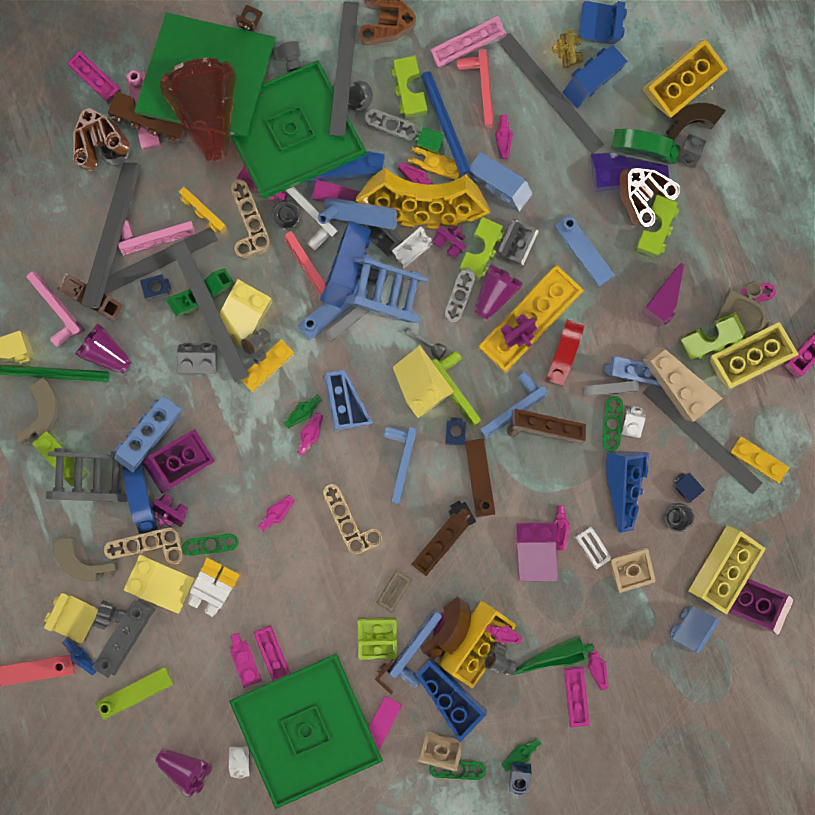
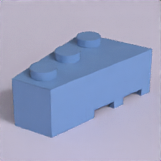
[469,152,533,212]
[323,370,373,432]

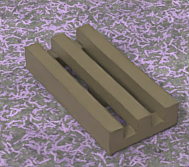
[376,570,412,613]

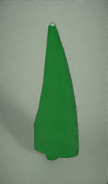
[513,635,595,675]

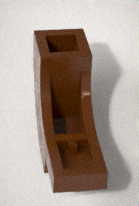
[57,273,123,321]
[420,597,471,660]

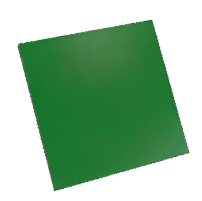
[135,13,276,139]
[230,60,367,200]
[229,653,383,809]

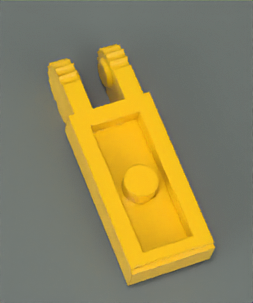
[408,146,460,181]

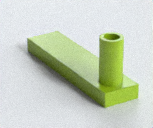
[432,350,481,427]
[95,667,174,720]

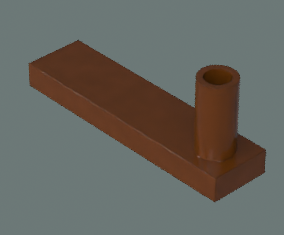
[507,408,586,444]
[465,438,495,517]
[411,509,470,576]

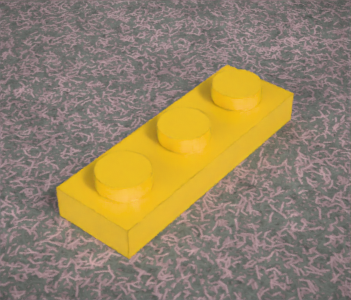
[179,186,227,234]
[241,339,295,392]
[730,436,790,484]

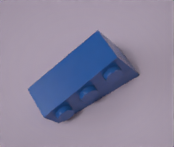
[562,45,628,109]

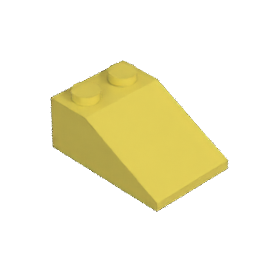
[220,279,273,349]
[0,331,34,364]
[393,346,454,418]
[124,554,195,614]

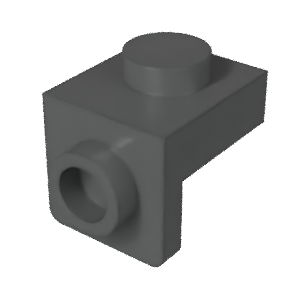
[678,134,706,168]

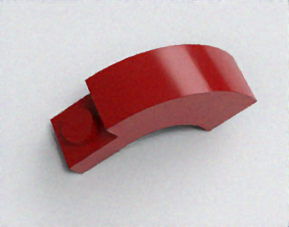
[545,319,585,386]

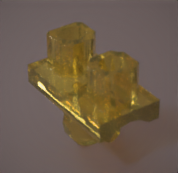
[552,30,583,68]

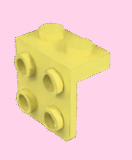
[44,592,98,643]

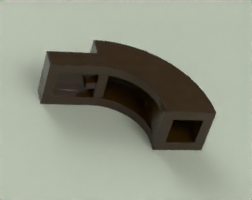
[666,103,726,141]

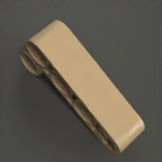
[231,180,271,260]
[323,484,382,554]
[104,528,184,564]

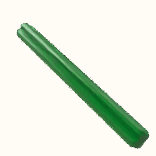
[0,365,110,382]

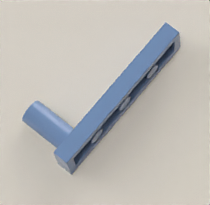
[318,197,397,230]
[554,214,615,287]
[298,278,369,340]
[603,356,661,387]
[480,371,548,439]
[383,426,417,504]
[387,609,442,688]

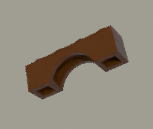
[108,91,187,143]

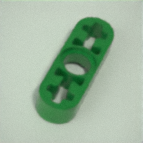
[602,396,623,452]
[182,533,239,556]
[429,760,486,780]

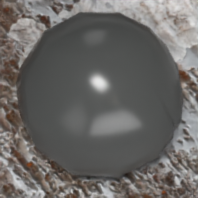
[348,81,373,111]
[99,140,130,166]
[272,201,300,230]
[663,503,695,532]

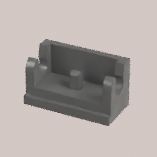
[364,225,403,257]

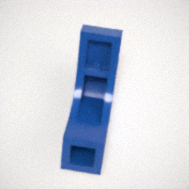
[123,462,158,534]

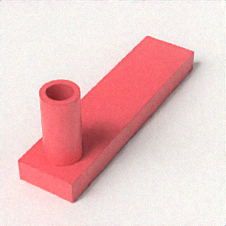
[457,49,494,129]
[284,231,326,303]
[0,655,75,686]

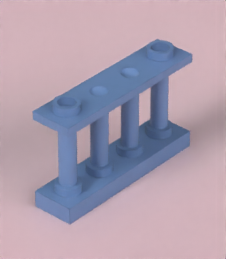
[345,255,428,323]

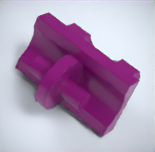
[432,225,467,259]
[501,314,537,348]
[152,494,188,528]

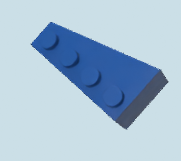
[306,151,385,182]
[320,221,371,308]
[416,658,487,743]

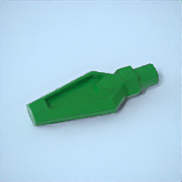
[283,394,322,429]
[502,738,541,772]

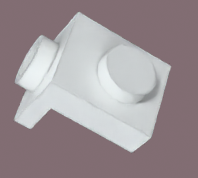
[621,406,646,438]
[229,746,250,779]

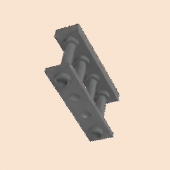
[46,448,127,502]
[92,599,156,678]

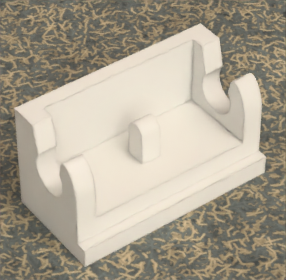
[392,227,433,268]

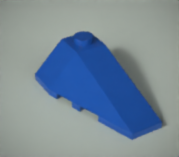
[606,451,649,533]

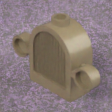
[713,281,770,348]

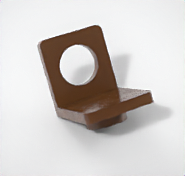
[235,5,263,32]
[375,659,394,694]

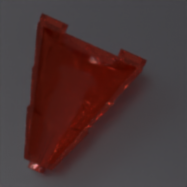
[160,58,236,161]

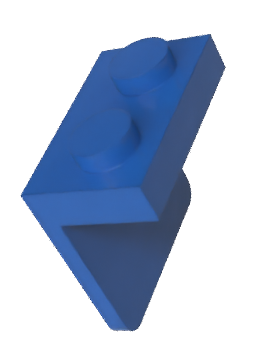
[579,1,627,44]

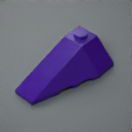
[591,152,669,192]

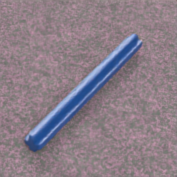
[421,71,470,175]

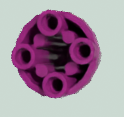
[475,264,523,320]
[75,323,132,374]
[155,749,212,797]

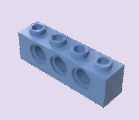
[114,396,182,472]

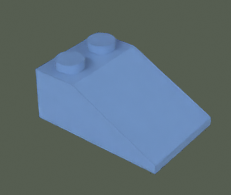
[670,606,720,654]

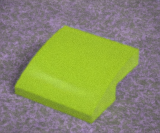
[358,617,397,660]

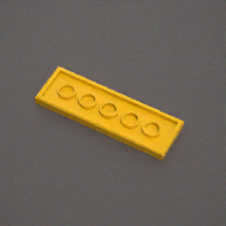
[478,264,584,373]

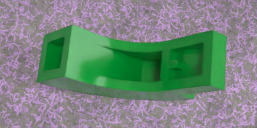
[611,129,680,164]
[166,268,235,316]

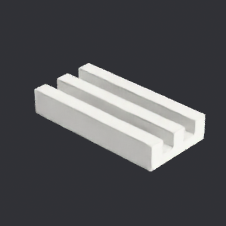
[575,527,612,569]

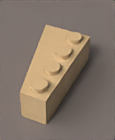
[642,348,723,422]

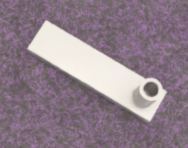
[286,187,340,251]

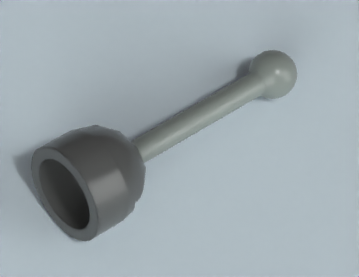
[404,328,448,360]

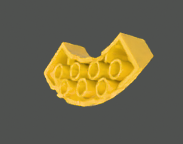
[356,167,490,229]

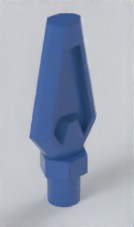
[62,637,97,676]

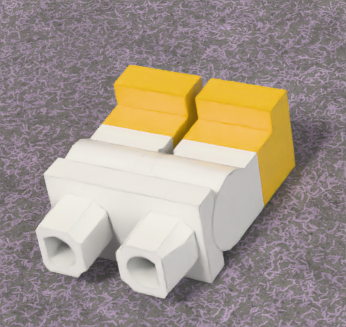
[188,558,241,617]

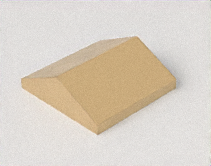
[610,547,656,593]
[418,731,464,772]

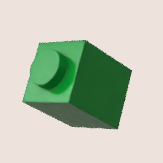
[414,127,445,154]

